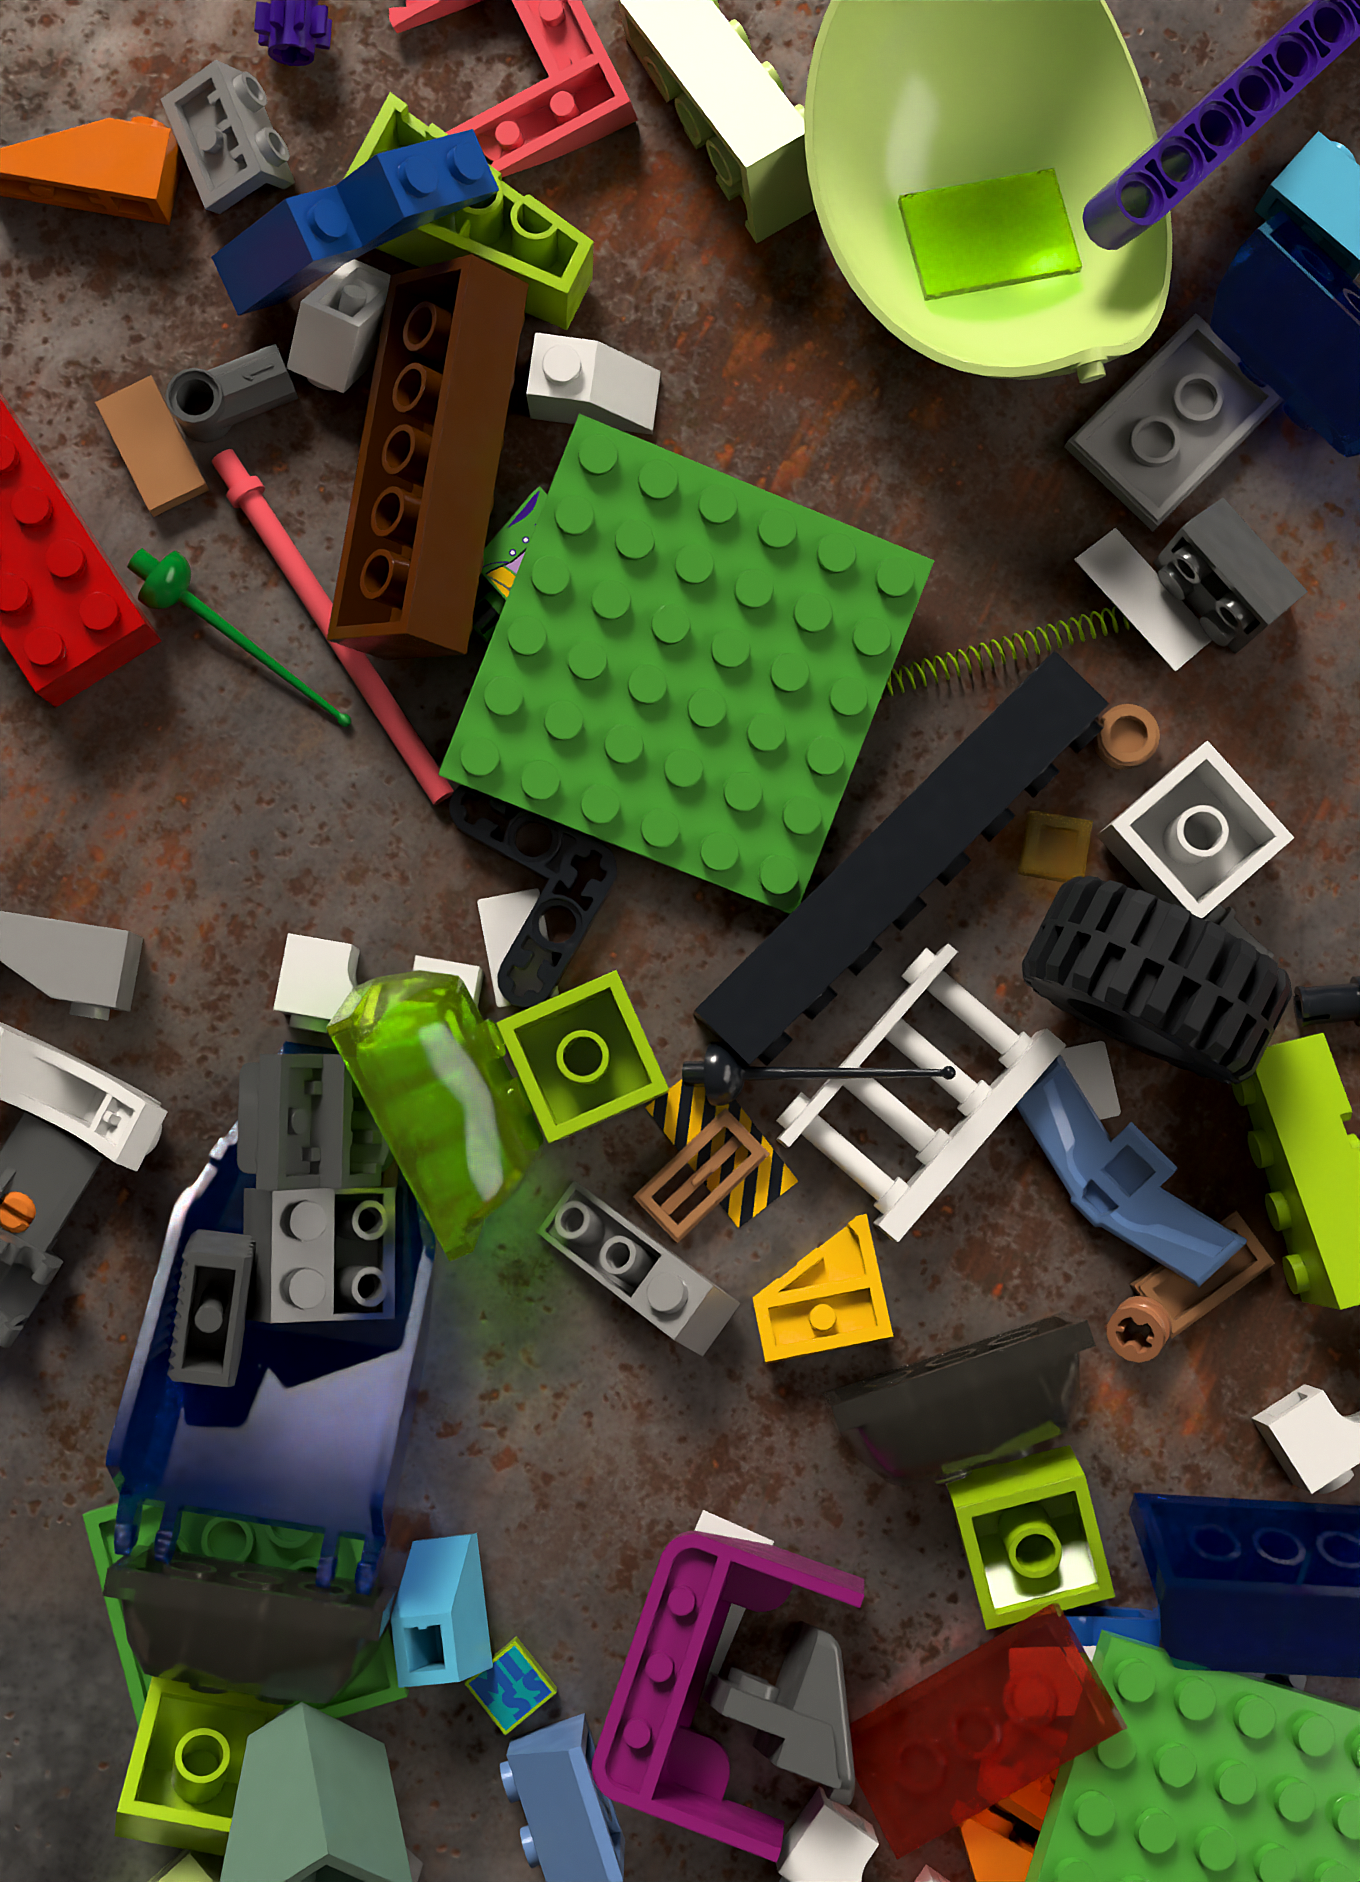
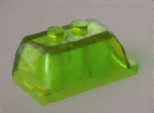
[326,970,545,1262]

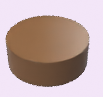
[1093,704,1160,770]

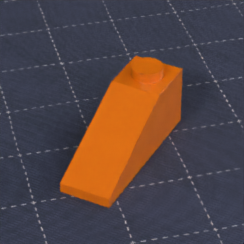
[0,116,184,225]

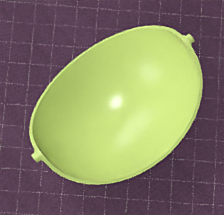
[804,0,1172,383]

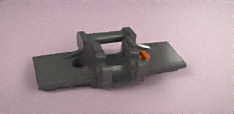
[0,1111,105,1348]

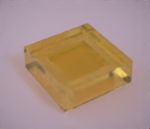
[1017,810,1093,883]

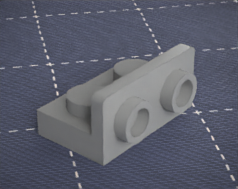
[161,60,295,214]

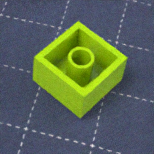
[496,970,669,1144]

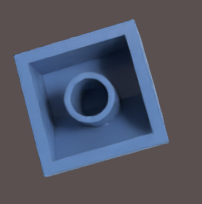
[500,1713,625,1882]

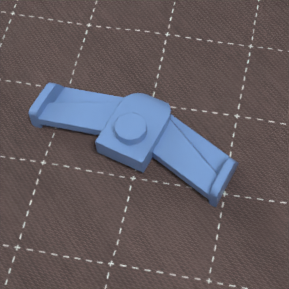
[1015,1055,1247,1287]

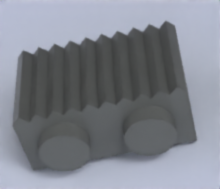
[167,1229,256,1387]

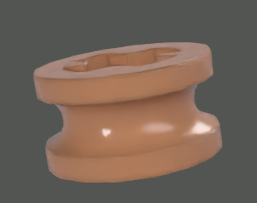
[1107,1296,1172,1363]

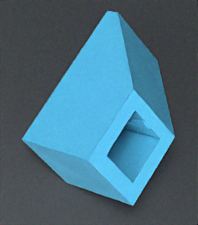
[391,1533,493,1688]

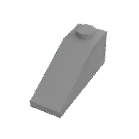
[0,911,143,1021]

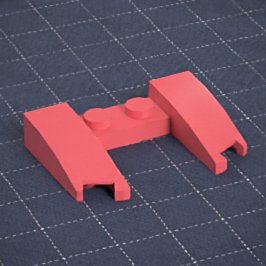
[389,0,638,178]

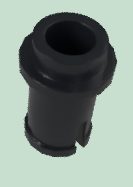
[1293,976,1360,1027]

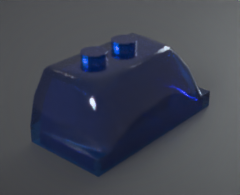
[1210,210,1360,458]
[1129,1493,1360,1678]

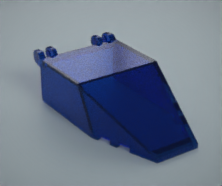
[106,1041,437,1596]

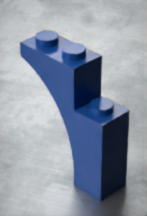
[211,129,499,316]

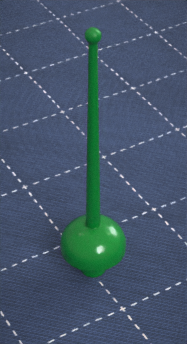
[127,548,351,727]

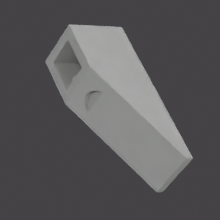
[536,1180,741,1356]

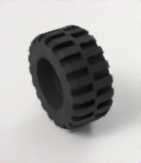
[1022,876,1292,1085]

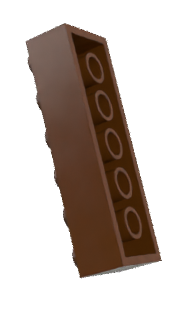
[327,254,529,660]

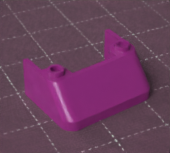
[592,1531,864,1863]

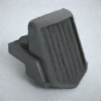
[237,1054,412,1191]
[701,1620,856,1806]

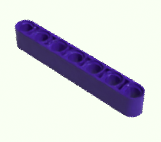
[1082,0,1360,250]

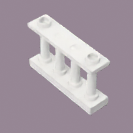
[776,944,1066,1242]

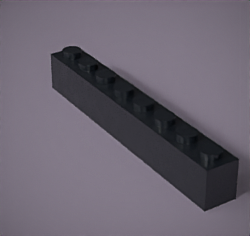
[693,650,1109,1067]

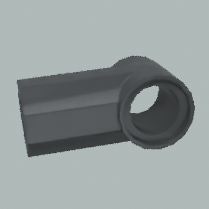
[165,344,299,443]

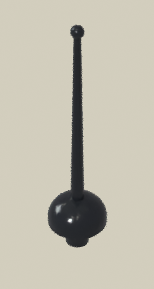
[682,1042,956,1106]

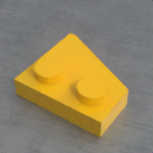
[752,1214,893,1364]

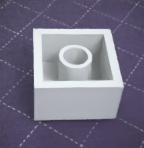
[1097,741,1294,918]

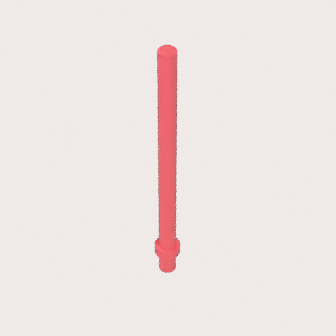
[212,449,454,805]

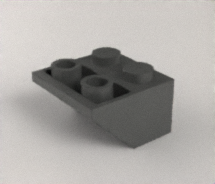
[1153,498,1308,654]
[243,1187,396,1323]

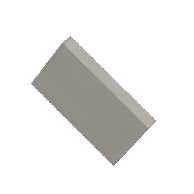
[1065,313,1285,532]

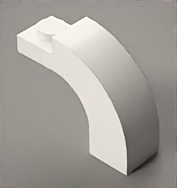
[0,1022,168,1171]

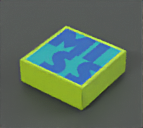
[464,1636,557,1735]

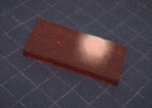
[850,1603,1128,1860]

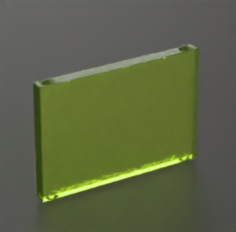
[898,168,1083,301]

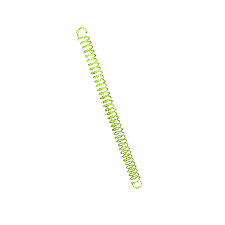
[881,605,1130,699]

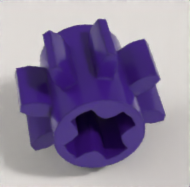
[254,0,332,66]

